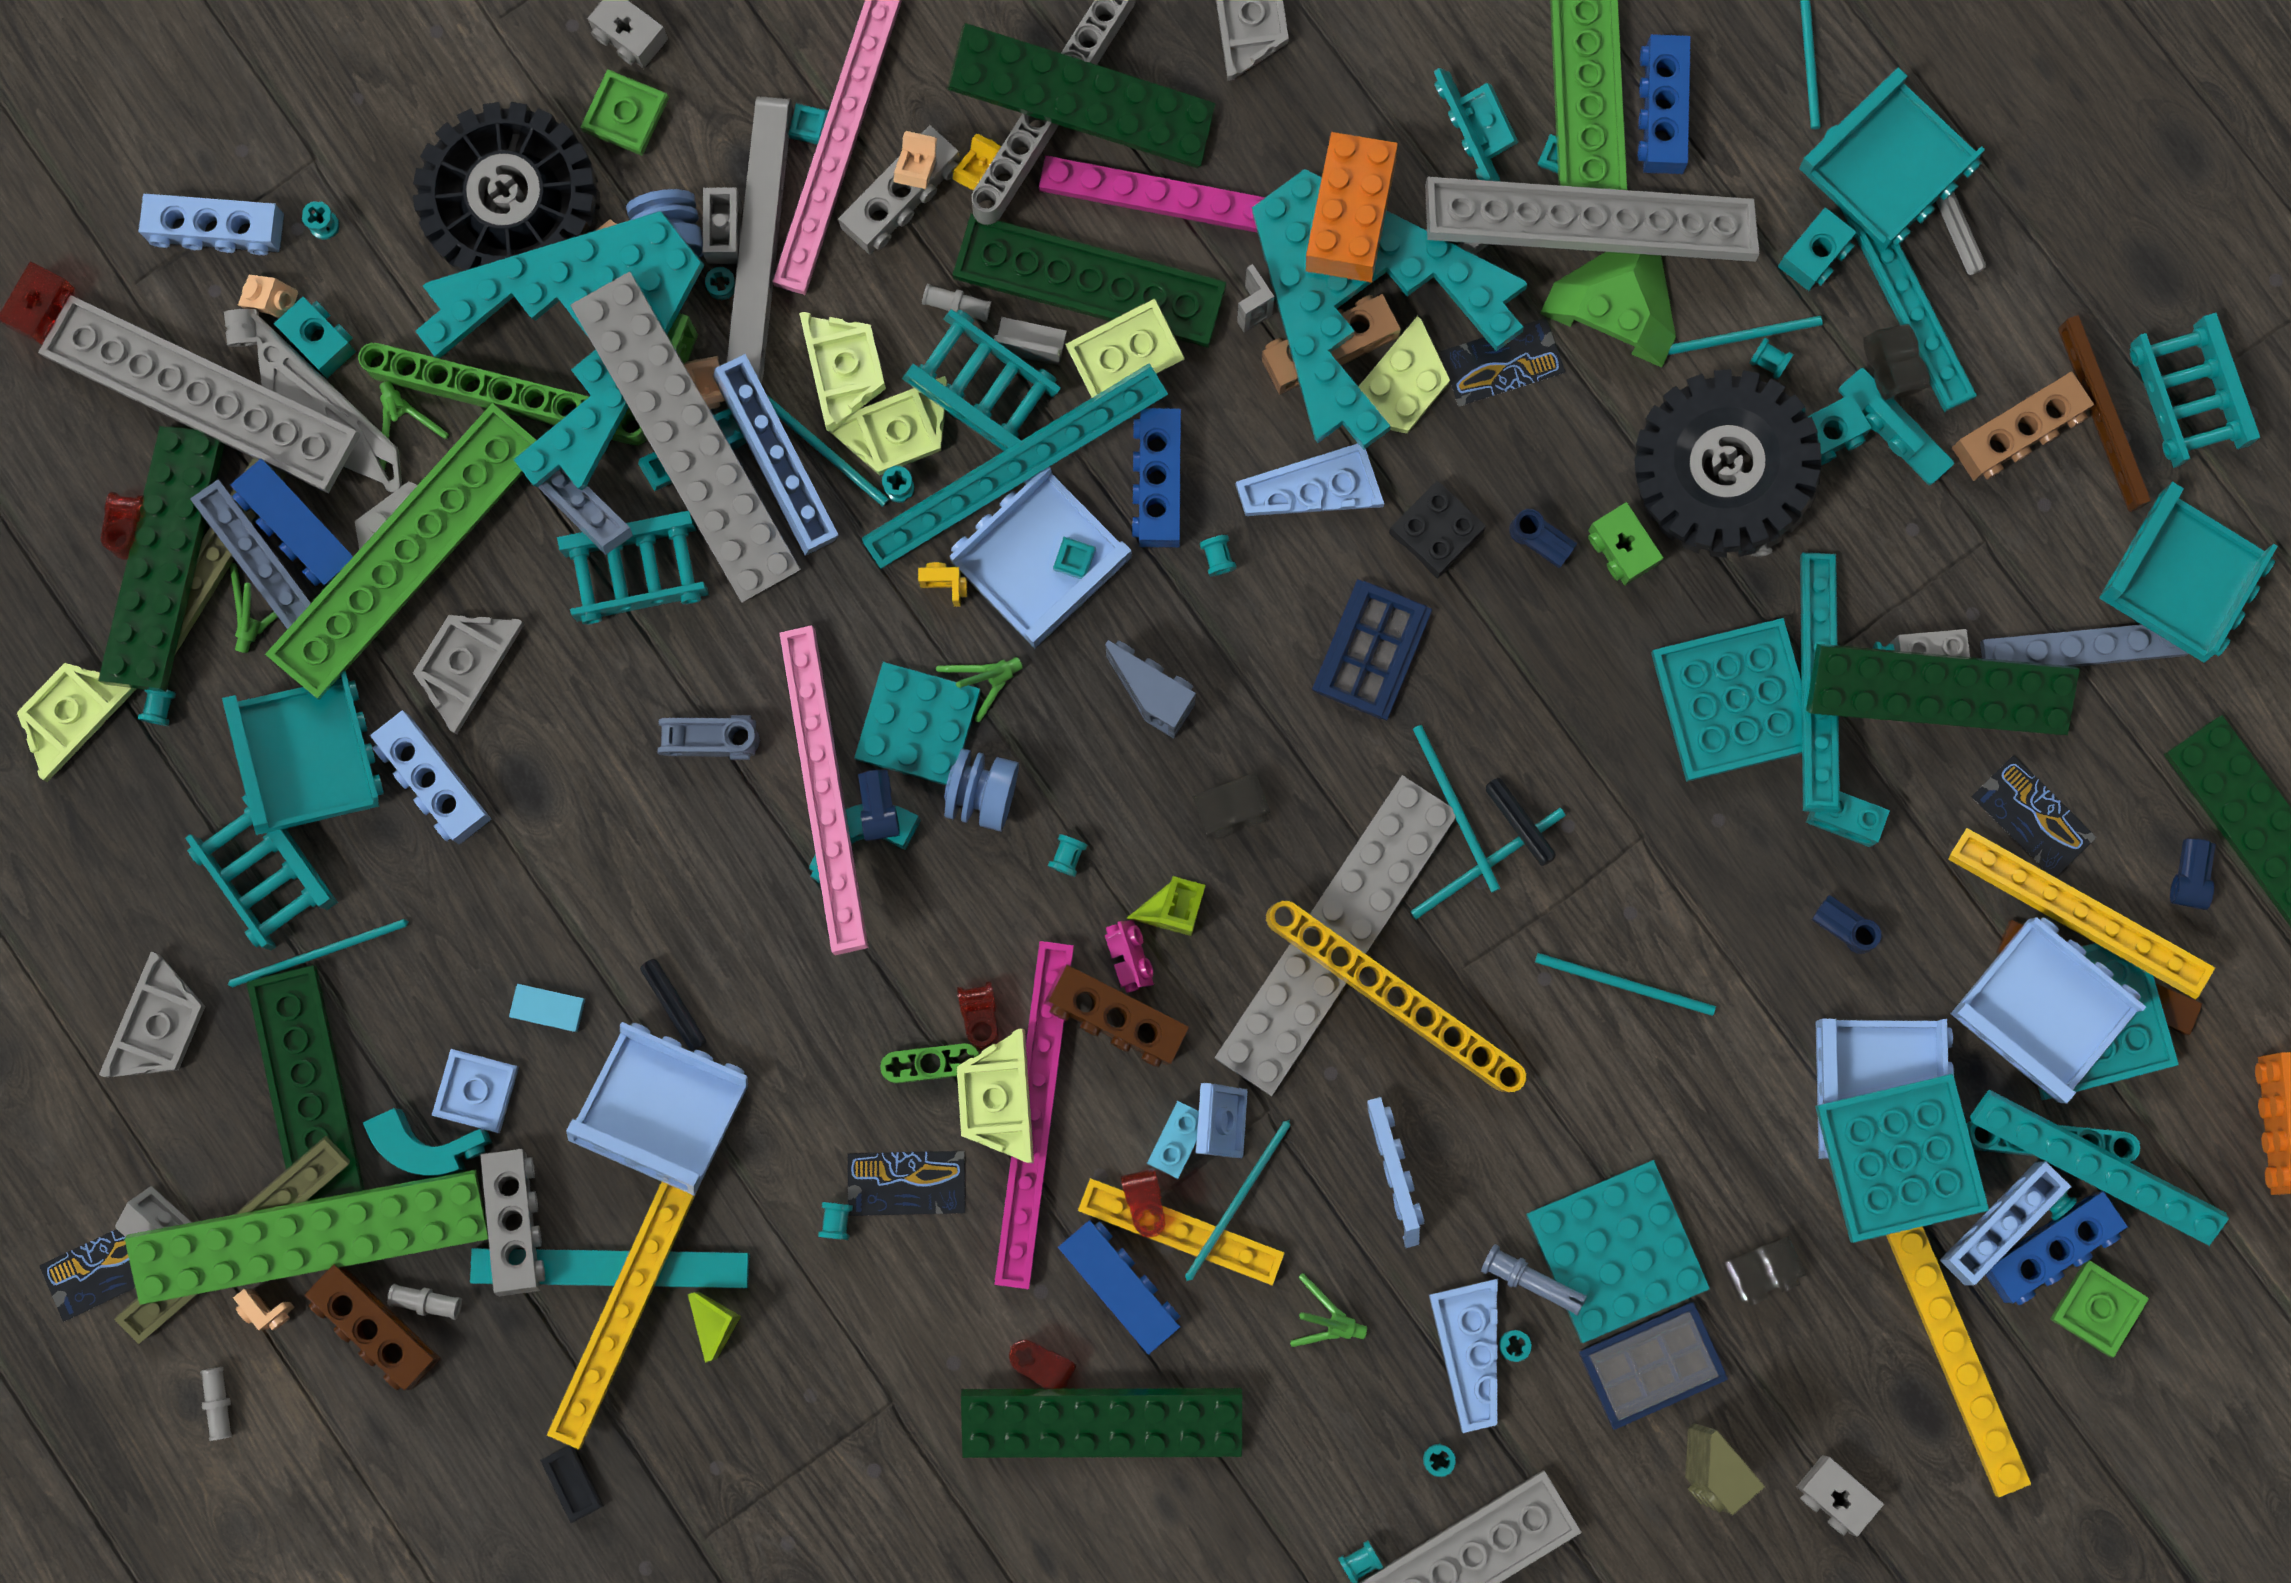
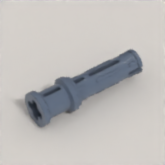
[1481,1244,1587,1316]

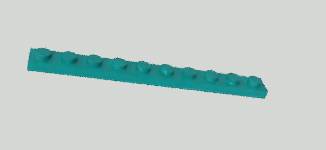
[862,363,1168,569]

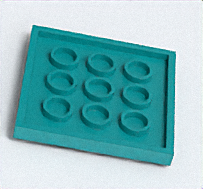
[1651,618,1802,782]
[2038,943,2179,1100]
[1815,1074,1989,1243]
[1526,1160,1710,1343]

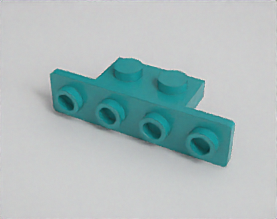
[1434,68,1519,182]
[1838,368,1954,485]

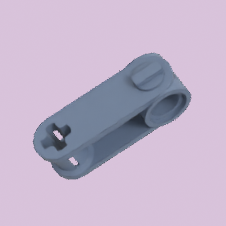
[657,715,760,760]

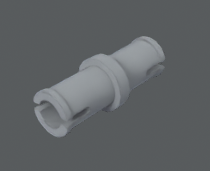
[922,283,991,322]
[387,1284,462,1320]
[200,1367,232,1441]

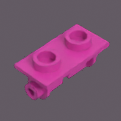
[1105,920,1154,993]

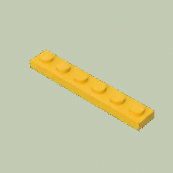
[1078,1178,1284,1285]

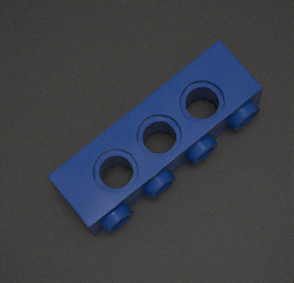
[1638,34,1690,174]
[1132,408,1181,548]
[1985,1191,2128,1305]

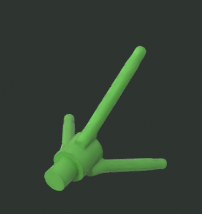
[379,381,449,471]
[230,563,278,653]
[936,657,1023,722]
[1290,1273,1367,1347]

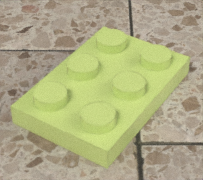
[1065,299,1185,398]

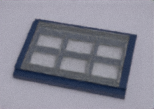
[1312,579,1432,721]
[1579,1302,1728,1430]

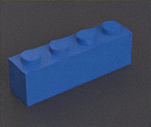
[231,458,353,587]
[1058,1220,1181,1355]

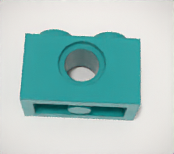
[1778,207,1856,291]
[274,297,356,378]
[1808,394,1872,466]

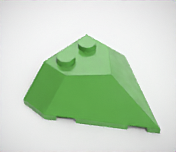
[1540,252,1676,368]

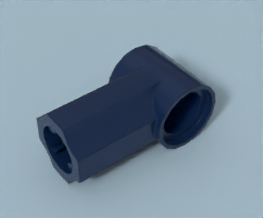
[1509,509,1577,568]
[858,770,900,841]
[2170,839,2216,910]
[1811,895,1881,954]

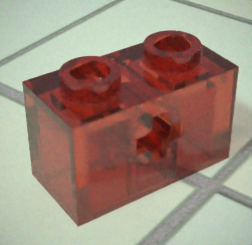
[0,261,76,345]

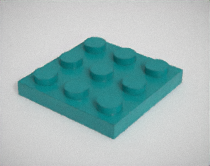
[854,662,981,785]

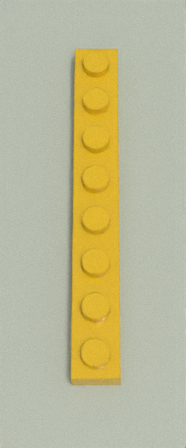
[1948,828,2215,1000]
[547,1182,698,1449]
[1886,1226,2031,1497]

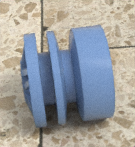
[626,189,703,258]
[944,748,1019,832]

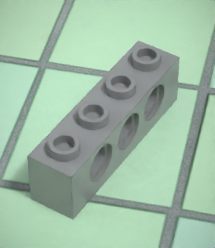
[838,125,961,255]
[480,1149,545,1297]

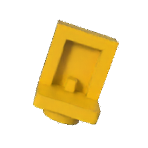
[952,134,1002,191]
[918,562,967,607]

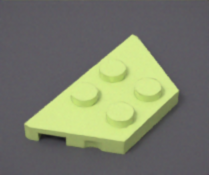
[799,312,886,431]
[1358,316,1450,434]
[829,376,948,475]
[17,663,136,782]
[957,1029,1034,1163]

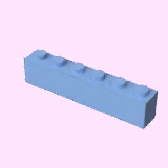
[713,354,838,556]

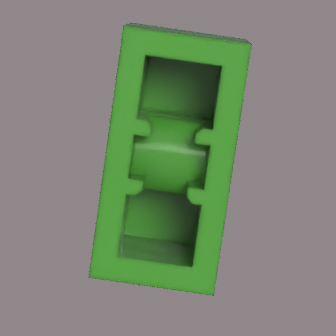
[1588,502,1663,586]

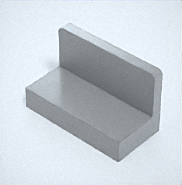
[1237,264,1274,333]
[994,317,1067,366]
[115,1186,192,1237]

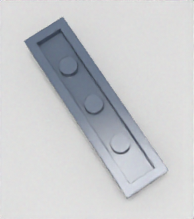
[538,468,633,555]

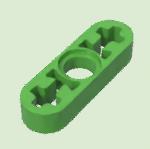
[880,1043,979,1083]

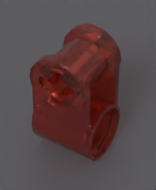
[101,492,144,560]
[957,981,999,1050]
[1121,1168,1166,1238]
[1009,1339,1077,1389]

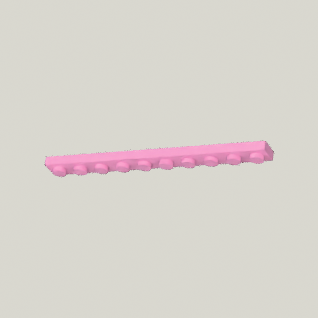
[773,0,902,295]
[780,625,869,955]

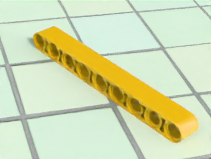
[1266,901,1526,1092]

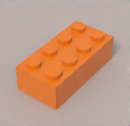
[1306,132,1398,283]
[2255,1052,2291,1195]

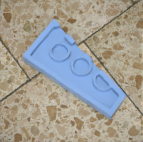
[1235,443,1384,516]
[1367,1097,1424,1248]
[1429,1279,1497,1433]

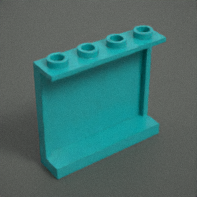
[1799,67,1985,250]
[2099,482,2278,663]
[222,671,384,835]

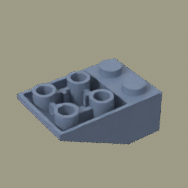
[1105,640,1196,738]

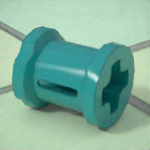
[302,201,339,240]
[1749,338,1794,380]
[882,466,914,503]
[1199,535,1237,576]
[138,690,176,726]
[1048,834,1088,877]
[818,1202,853,1240]
[1338,1540,1384,1583]

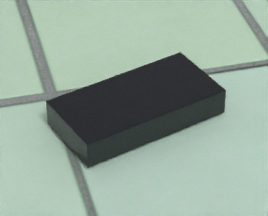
[540,1445,604,1523]

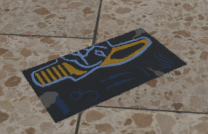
[1439,318,1566,407]
[1971,755,2097,878]
[848,1151,965,1216]
[39,1229,136,1322]

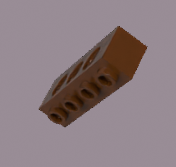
[1044,964,1189,1068]
[305,1264,441,1391]

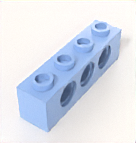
[138,193,284,255]
[370,710,492,844]
[1940,1161,2071,1285]

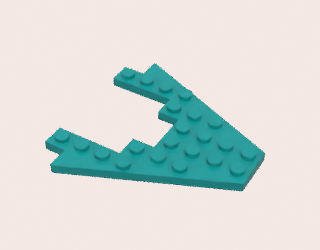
[1252,169,1527,450]
[415,211,704,490]

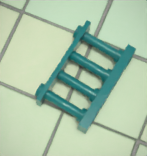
[902,309,1061,451]
[2130,313,2261,468]
[557,511,709,624]
[185,795,338,951]

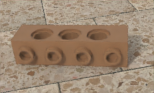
[1262,294,1400,395]
[1952,371,2094,481]

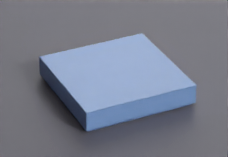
[432,1049,519,1133]
[1196,1083,1248,1158]

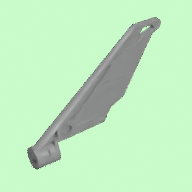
[224,309,402,493]

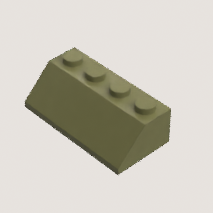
[1685,1423,1765,1515]

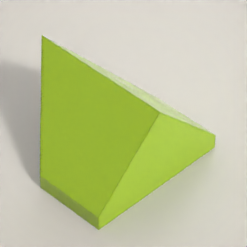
[1127,876,1206,936]
[688,1292,741,1362]

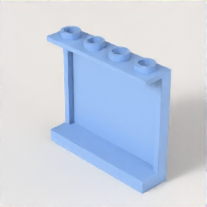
[950,467,1132,649]
[1951,917,2146,1103]
[1816,1019,1954,1159]
[566,1022,748,1196]

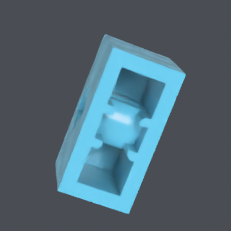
[1147,1101,1199,1180]

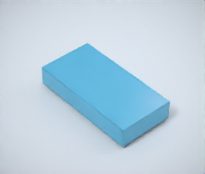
[509,984,586,1032]

